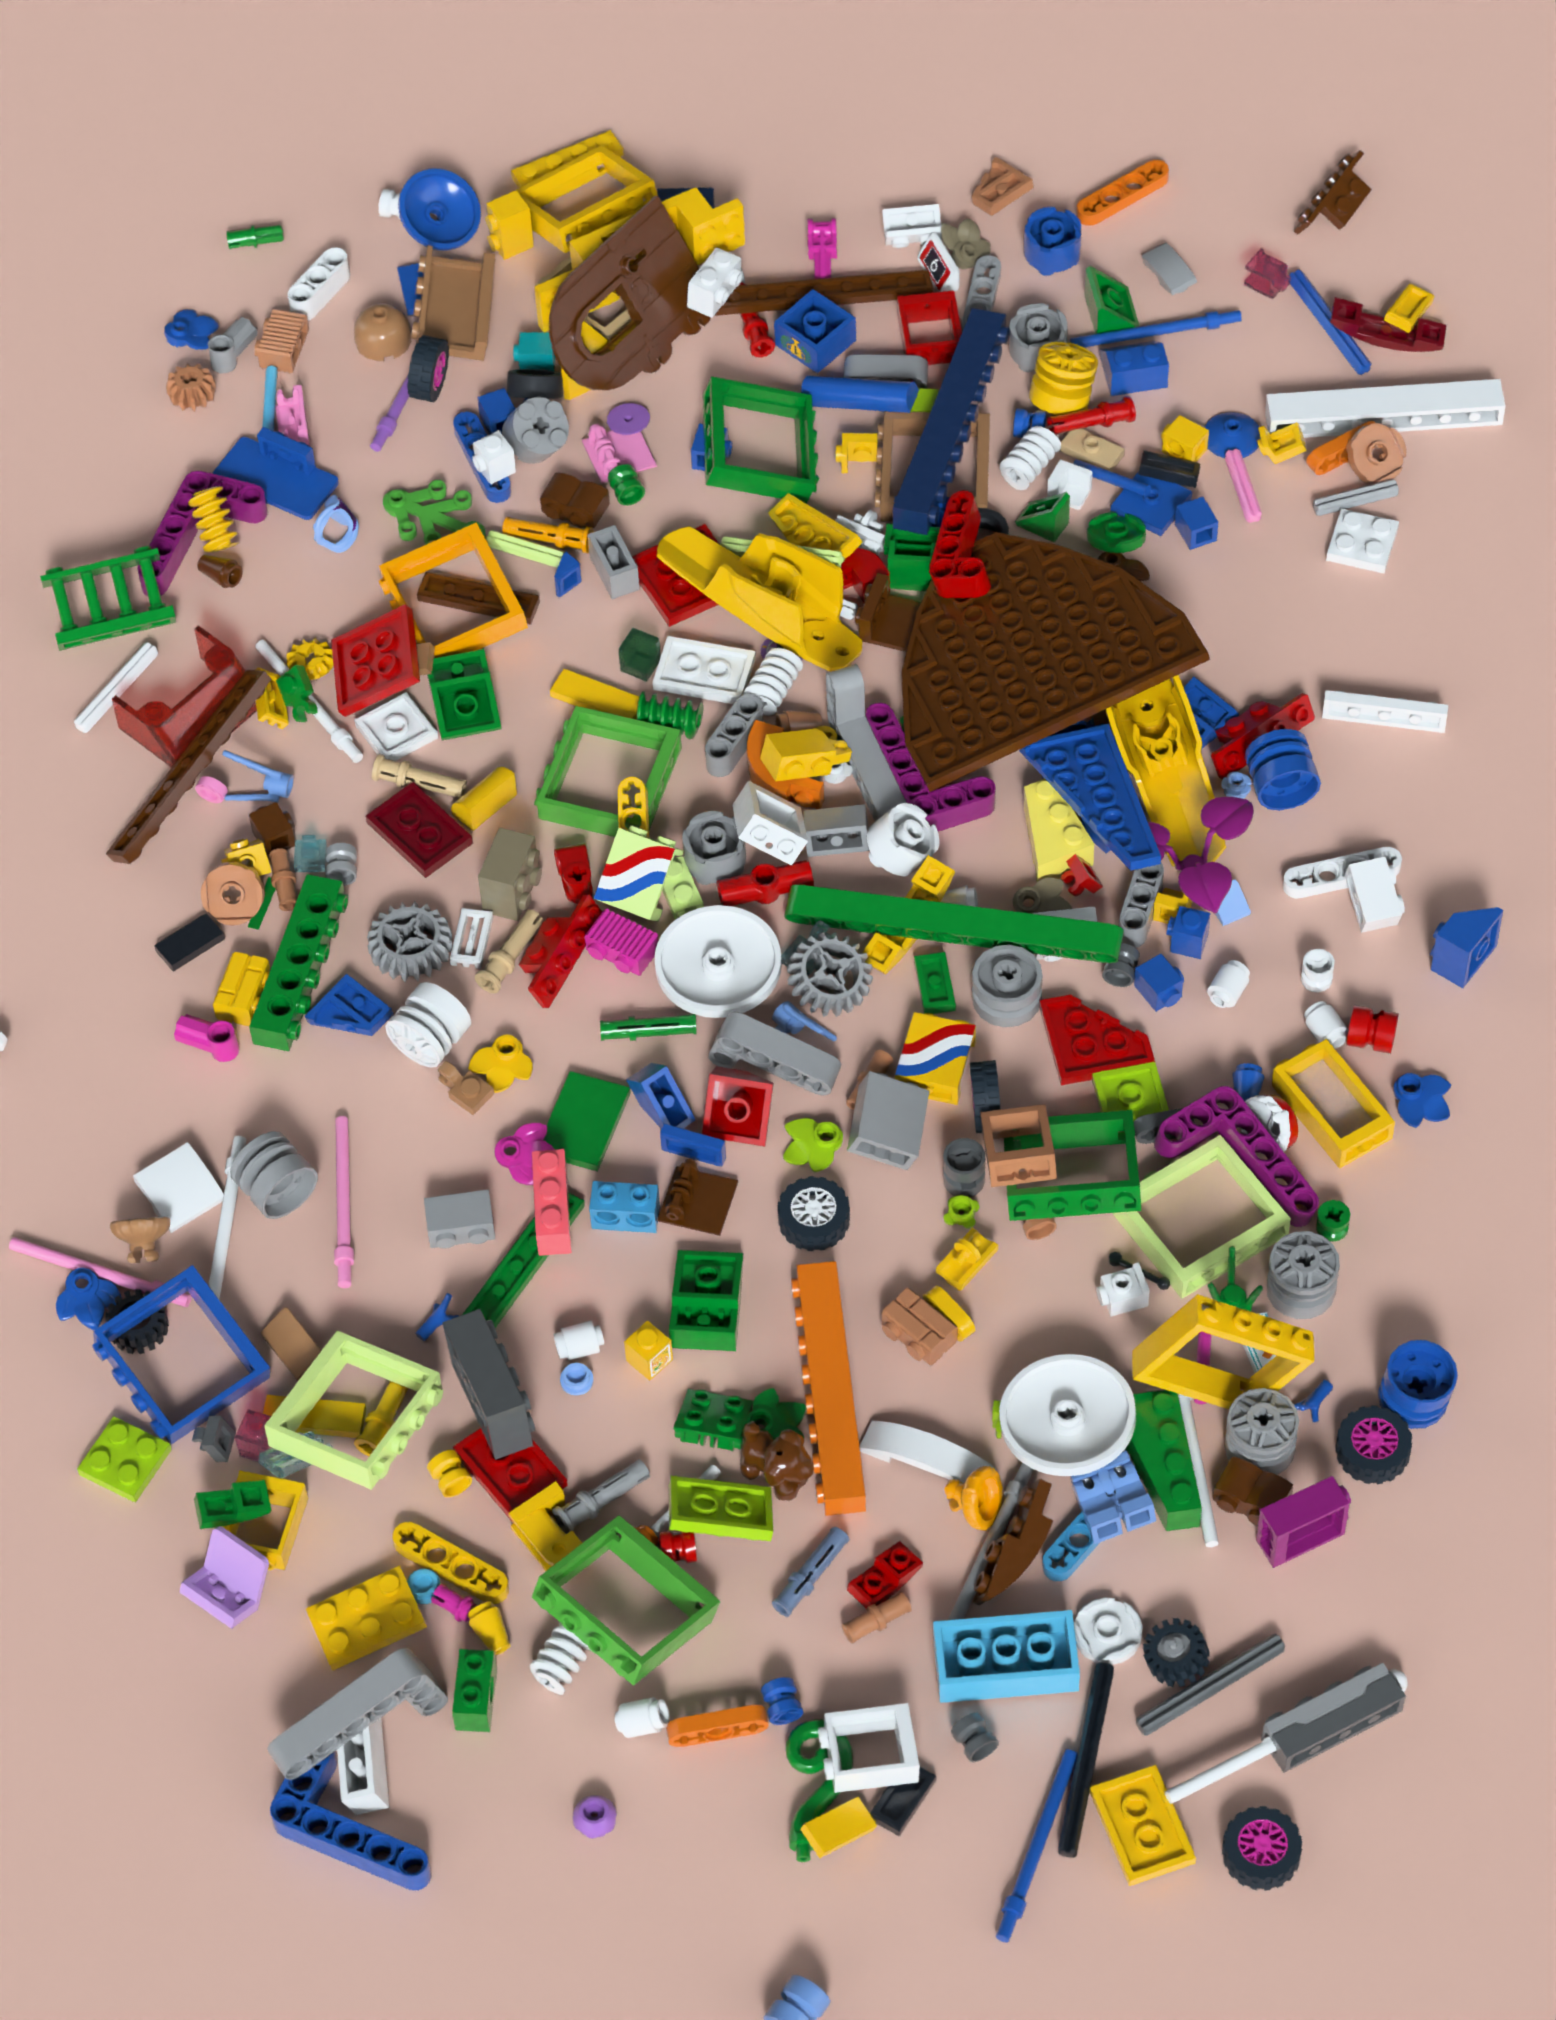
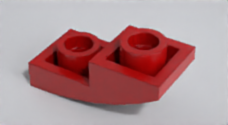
[847,1541,923,1609]

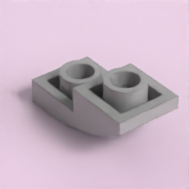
[1142,243,1197,295]

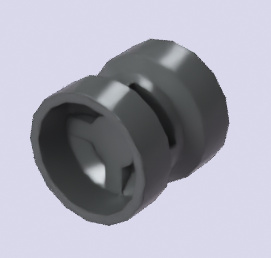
[1102,943,1140,987]
[951,1713,999,1762]

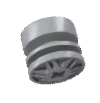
[230,1131,318,1219]
[1266,1231,1340,1319]
[1224,1388,1299,1475]

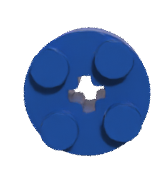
[1024,207,1081,276]

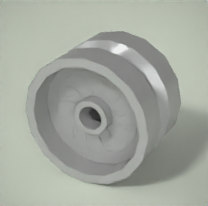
[972,945,1043,1027]

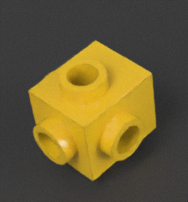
[221,838,272,876]

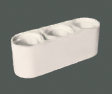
[288,248,350,321]

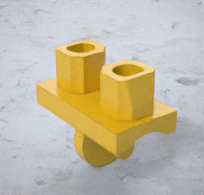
[936,1227,998,1291]

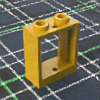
[222,1470,308,1570]

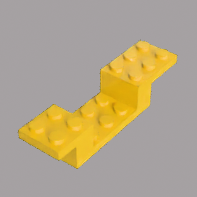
[534,187,745,333]

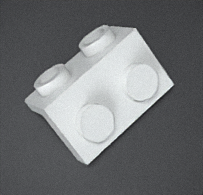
[882,204,942,248]

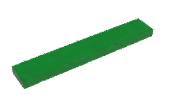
[462,1192,585,1328]

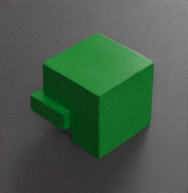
[884,524,940,591]

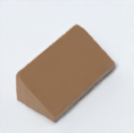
[261,1307,321,1381]

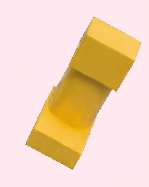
[508,1482,582,1571]

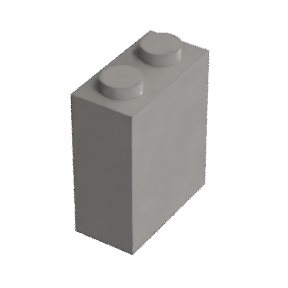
[847,1071,930,1170]

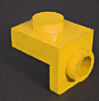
[1257,422,1307,464]

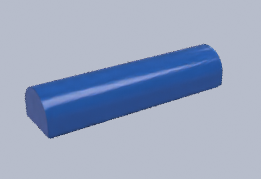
[801,376,919,413]

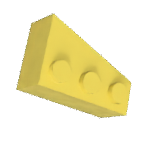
[1024,778,1094,882]

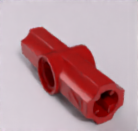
[716,860,814,906]

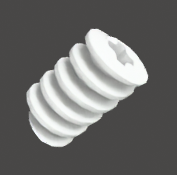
[1000,426,1061,490]
[744,648,803,716]
[530,1622,591,1695]

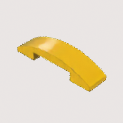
[862,855,955,975]

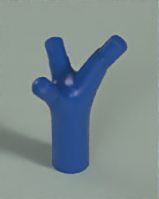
[415,1293,459,1342]
[1294,1380,1333,1422]

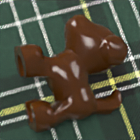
[740,1421,814,1501]

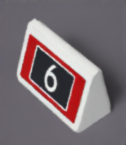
[918,232,959,292]

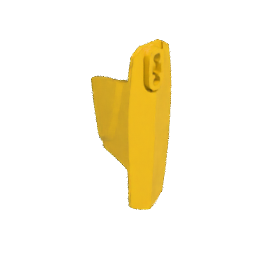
[657,526,862,672]
[1106,675,1226,867]

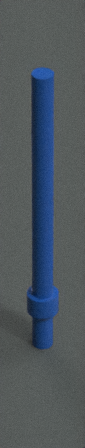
[1070,310,1242,348]
[996,1749,1077,1943]

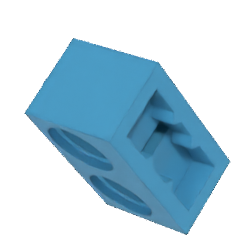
[589,1181,660,1233]

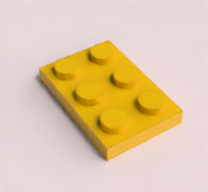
[305,1565,427,1671]
[1090,1765,1196,1886]

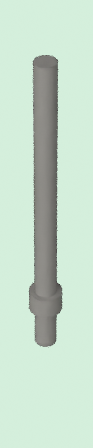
[948,1463,1034,1620]

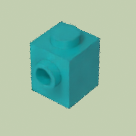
[513,332,556,371]

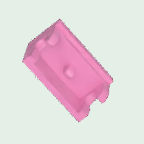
[276,385,310,447]

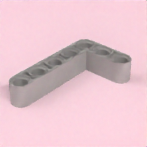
[826,664,906,822]
[267,1648,448,1780]

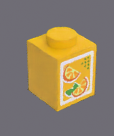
[624,1320,673,1381]

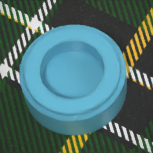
[407,1569,441,1605]

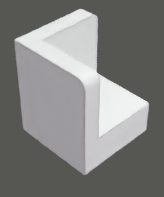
[1047,460,1092,510]

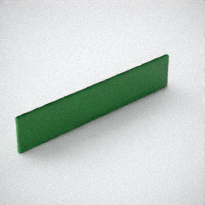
[248,877,276,930]

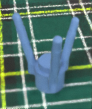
[222,750,294,803]
[772,1001,837,1042]

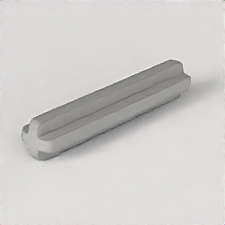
[1313,479,1399,516]

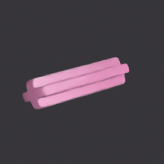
[1225,449,1262,523]

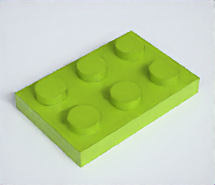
[669,1476,773,1541]

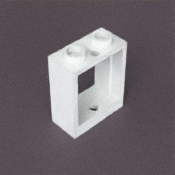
[732,781,808,865]
[818,1703,920,1793]

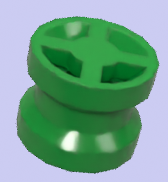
[1316,1200,1351,1242]

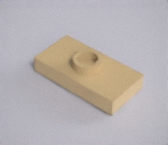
[1059,428,1125,472]

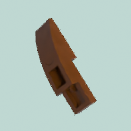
[973,1479,1054,1605]

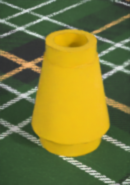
[468,1601,511,1655]

